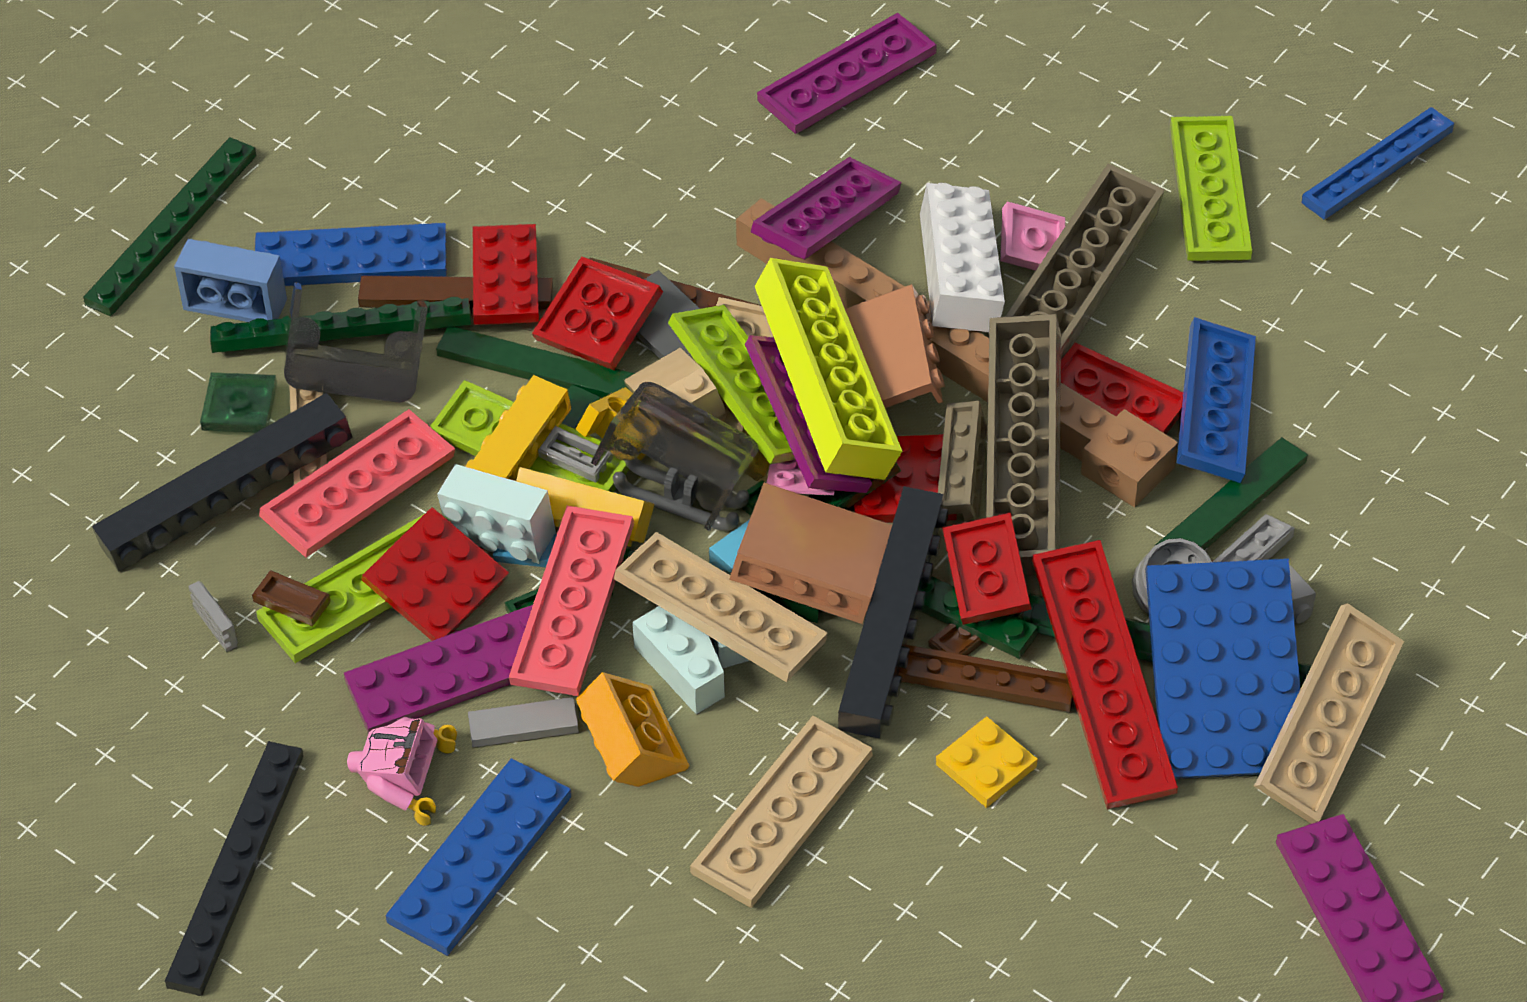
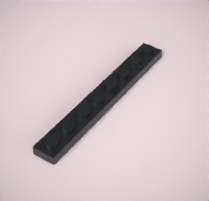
[164,741,304,996]

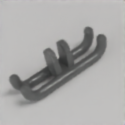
[613,449,750,531]

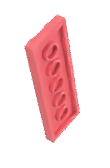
[259,409,455,558]
[509,506,634,696]

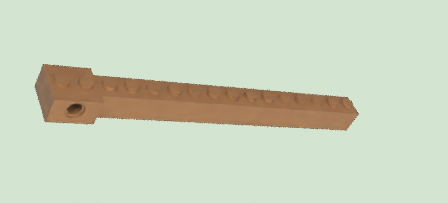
[736,198,1178,508]

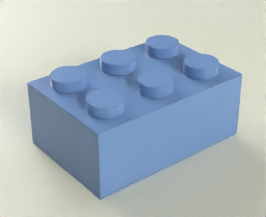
[174,239,287,322]

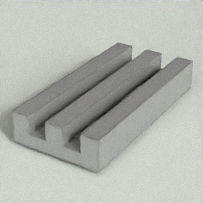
[538,426,613,483]
[188,581,238,652]

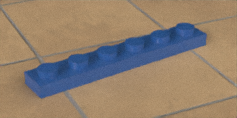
[1301,107,1454,220]

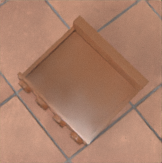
[845,284,945,408]
[729,482,892,624]

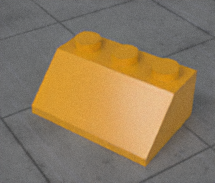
[576,672,690,787]

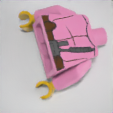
[347,717,457,826]

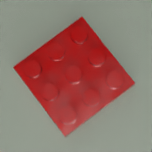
[532,256,663,370]
[854,434,957,523]
[361,507,509,641]

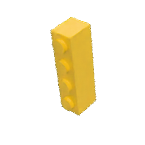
[465,375,571,481]
[516,467,655,547]

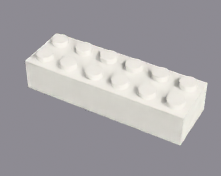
[920,183,1005,332]

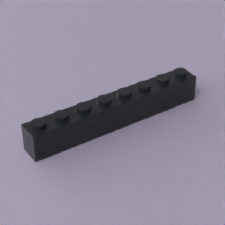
[92,393,353,572]
[838,486,949,739]

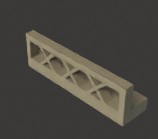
[938,401,987,522]

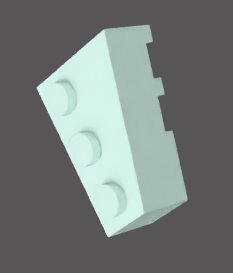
[632,606,725,715]

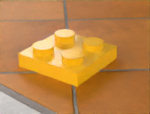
[936,716,1038,808]

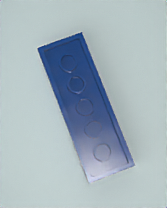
[255,223,447,286]
[1177,317,1256,483]
[385,758,571,956]

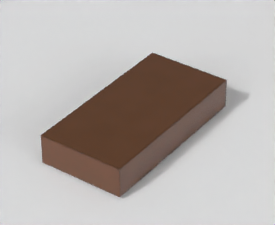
[252,570,331,627]

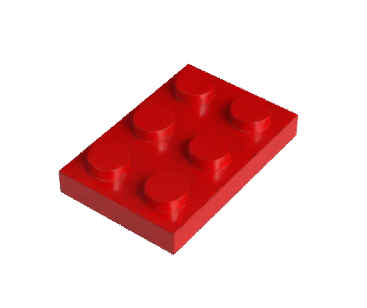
[943,513,1031,625]

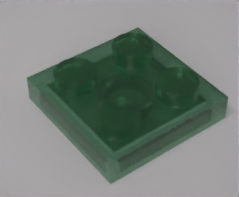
[200,372,277,433]

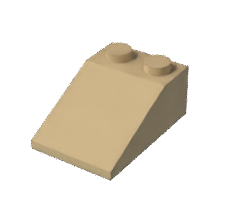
[624,348,726,446]

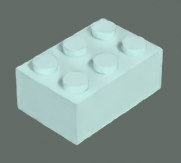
[437,464,556,564]

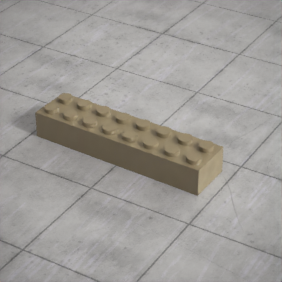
[1005,163,1165,360]
[986,314,1061,575]

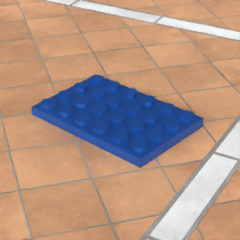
[1145,559,1300,779]

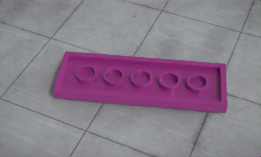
[757,12,937,134]
[751,157,902,260]
[744,335,872,493]
[344,605,533,734]
[1276,814,1444,1002]

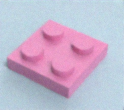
[1000,201,1065,271]

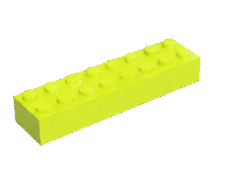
[754,258,902,480]

